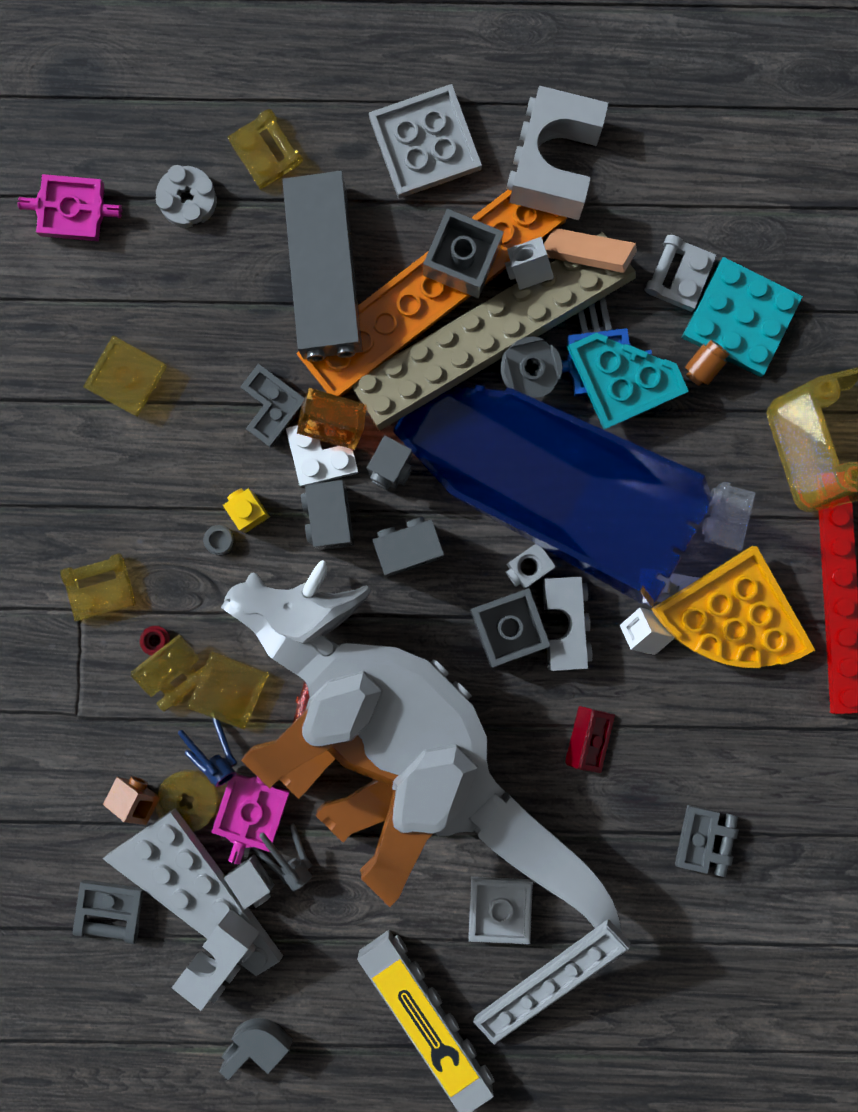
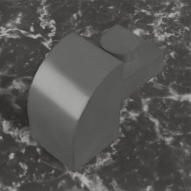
[219,1018,293,1080]

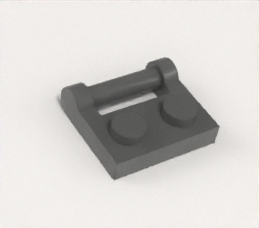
[73,880,144,944]

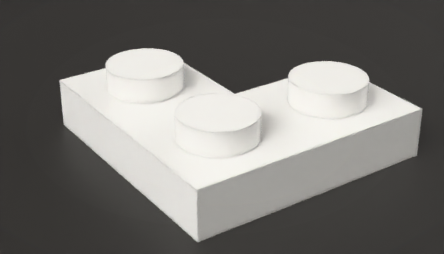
[286,421,359,487]

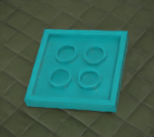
[681,257,803,377]

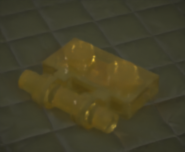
[131,634,212,712]

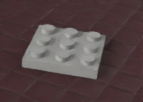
[369,84,482,199]

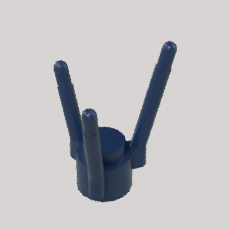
[178,710,238,788]

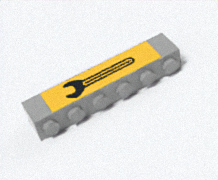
[357,930,494,1112]

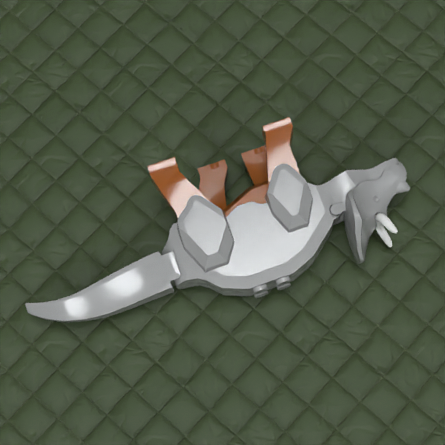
[221,560,621,963]

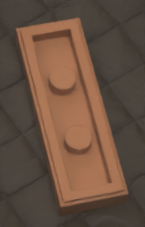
[544,228,637,273]

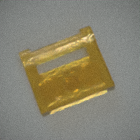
[227,109,303,190]
[61,553,136,621]

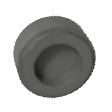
[203,525,235,555]

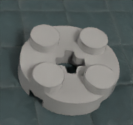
[156,165,217,228]

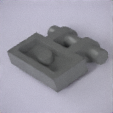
[675,805,739,877]

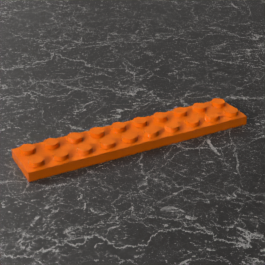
[296,190,567,402]

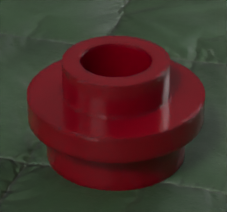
[140,626,171,656]

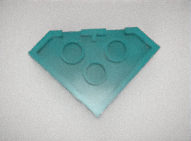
[567,333,689,430]

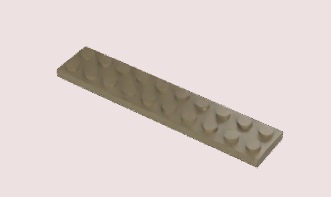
[352,232,636,431]

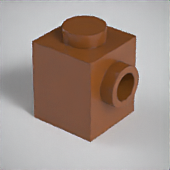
[103,776,160,825]

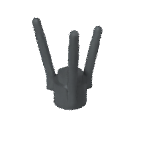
[250,823,313,891]

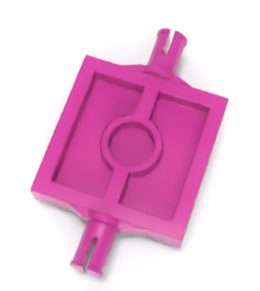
[18,174,122,241]
[211,773,290,864]

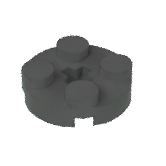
[501,336,562,399]

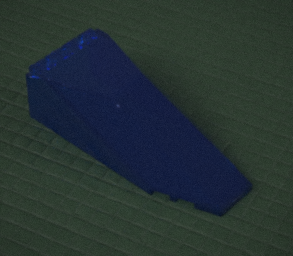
[393,385,713,607]

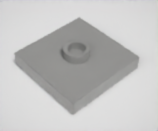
[468,877,533,944]

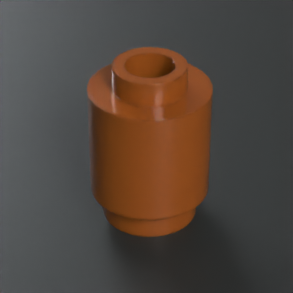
[685,340,730,386]

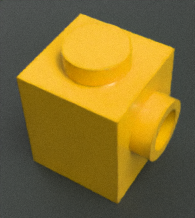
[223,488,270,533]

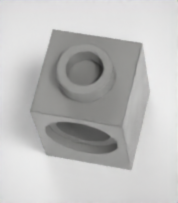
[505,237,554,290]
[506,542,556,589]
[224,854,275,909]

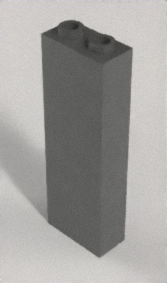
[282,171,363,362]

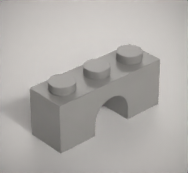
[542,577,592,671]
[172,909,260,1011]

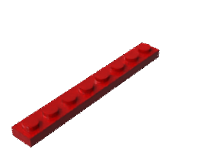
[817,472,858,714]

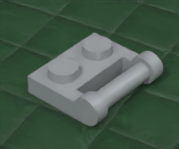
[644,235,716,312]

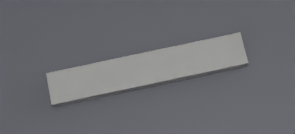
[473,919,631,1044]

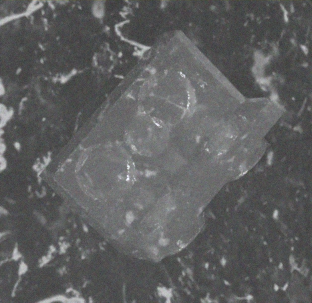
[702,482,756,551]

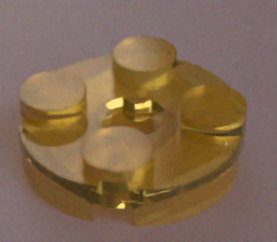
[156,770,219,832]

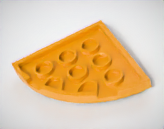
[651,546,815,668]

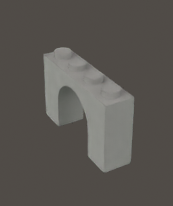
[506,86,608,220]

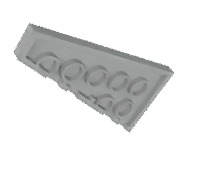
[103,808,283,976]

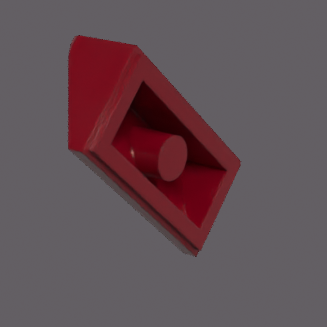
[565,706,615,773]

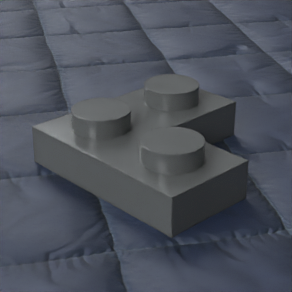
[240,364,307,448]

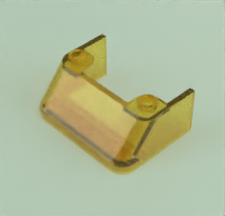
[767,367,858,512]

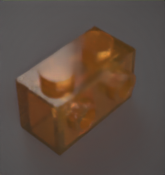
[297,388,367,450]

